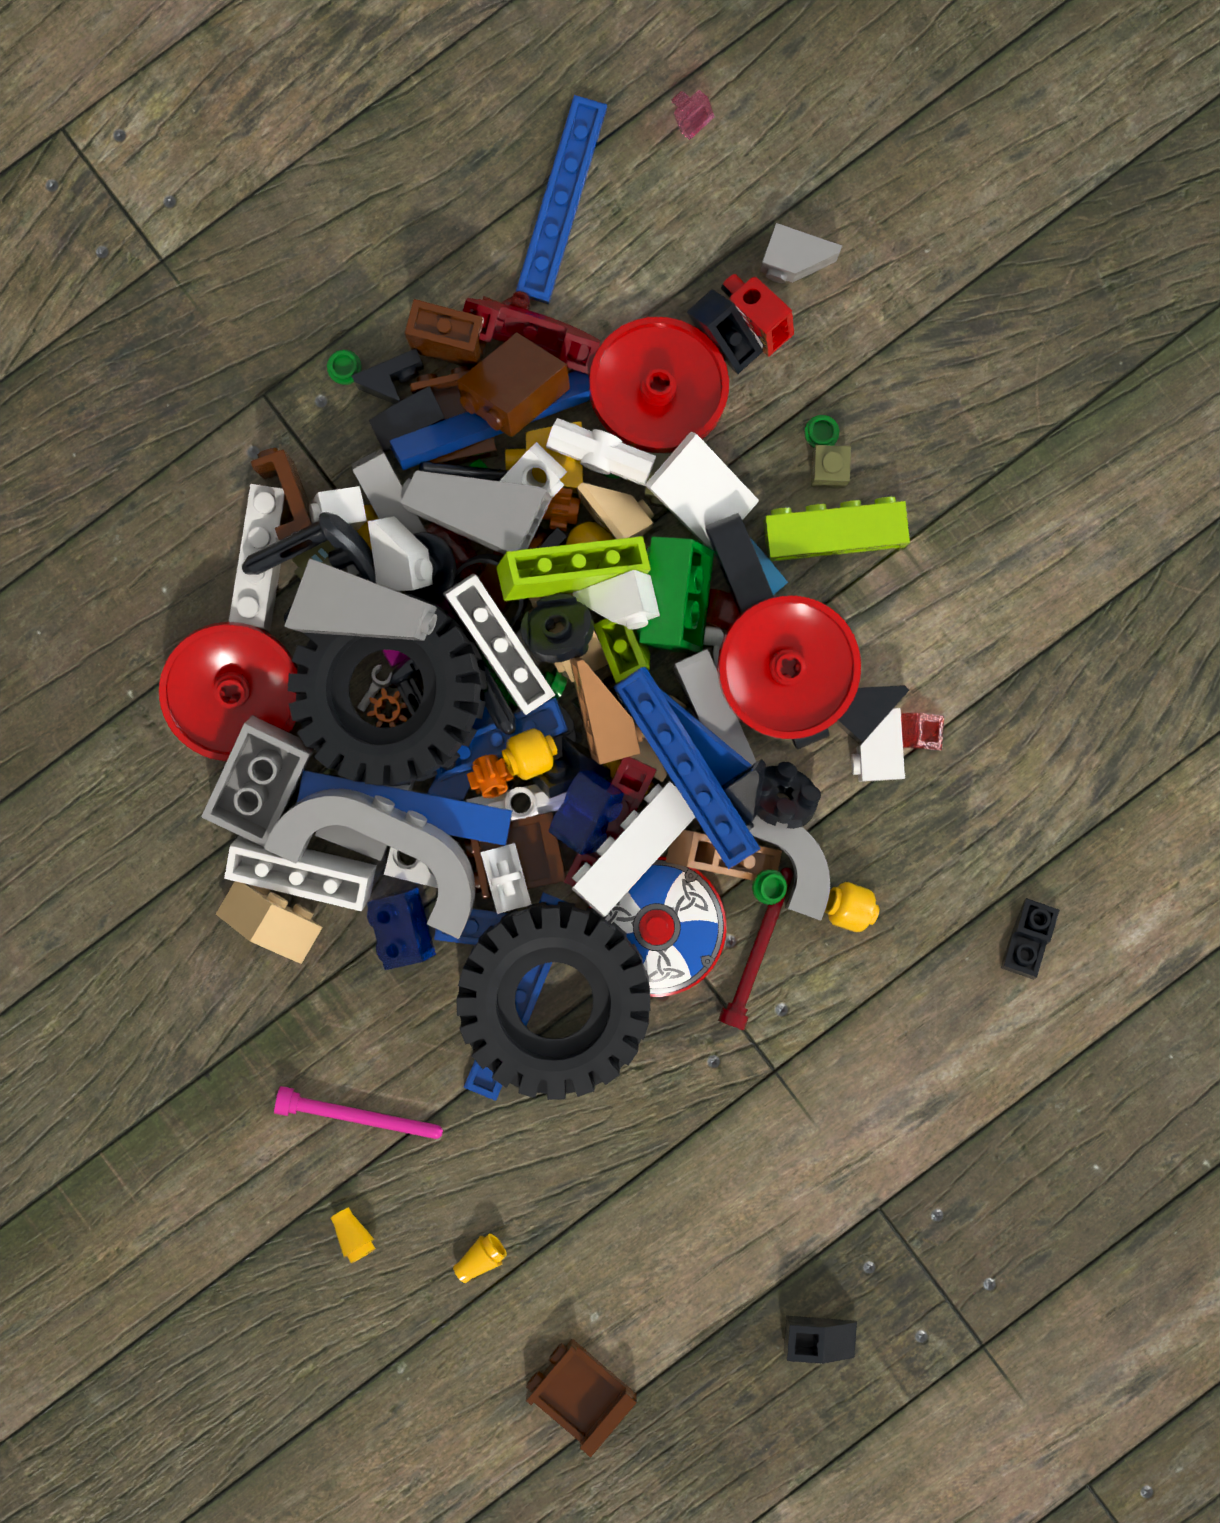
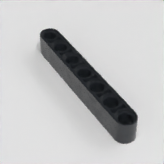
[705,513,830,750]

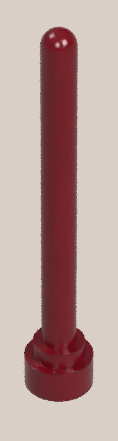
[718,867,794,1030]

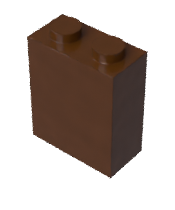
[457,332,570,438]

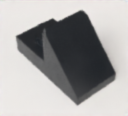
[352,348,424,404]
[532,736,610,799]

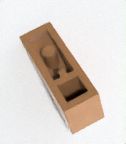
[570,657,643,764]
[666,830,782,880]

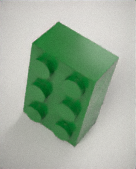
[637,537,714,654]

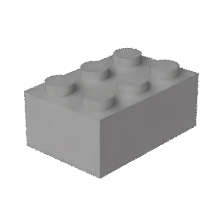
[201,715,315,847]

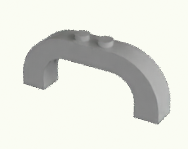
[263,789,475,939]
[639,806,830,921]

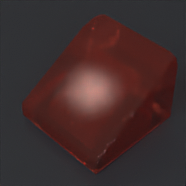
[706,589,740,631]
[901,713,944,751]

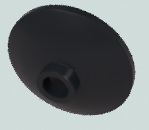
[405,532,457,602]

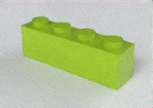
[763,497,910,562]
[496,536,651,601]

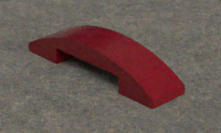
[462,298,600,375]
[564,757,657,887]

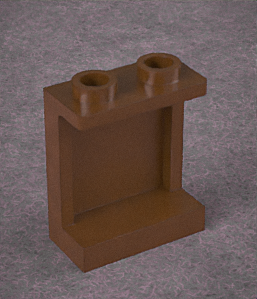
[404,299,487,369]
[410,366,498,465]
[251,448,312,540]
[464,812,566,899]
[525,1339,637,1458]

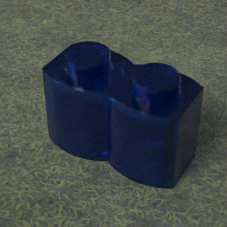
[549,770,624,855]

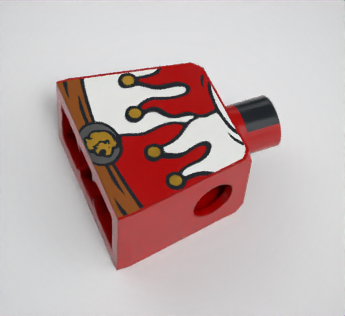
[721,274,794,357]

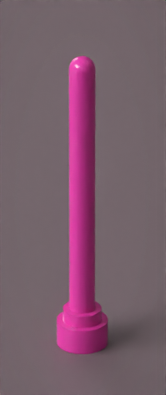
[274,1086,443,1139]

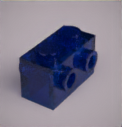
[366,887,436,970]

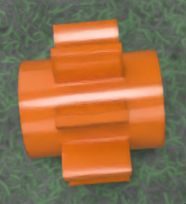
[542,487,581,531]
[367,688,408,728]
[467,754,514,798]

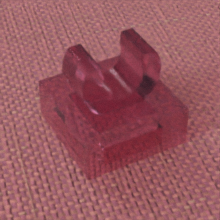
[671,90,715,140]

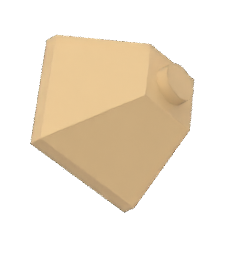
[577,483,654,539]

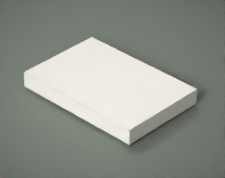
[645,432,759,550]

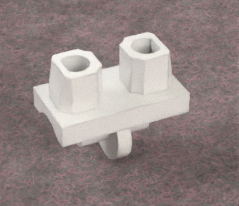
[481,843,532,914]

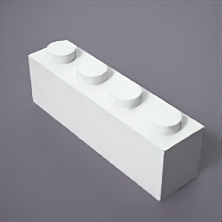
[229,484,290,632]
[443,574,555,715]
[572,782,695,917]
[224,836,377,911]

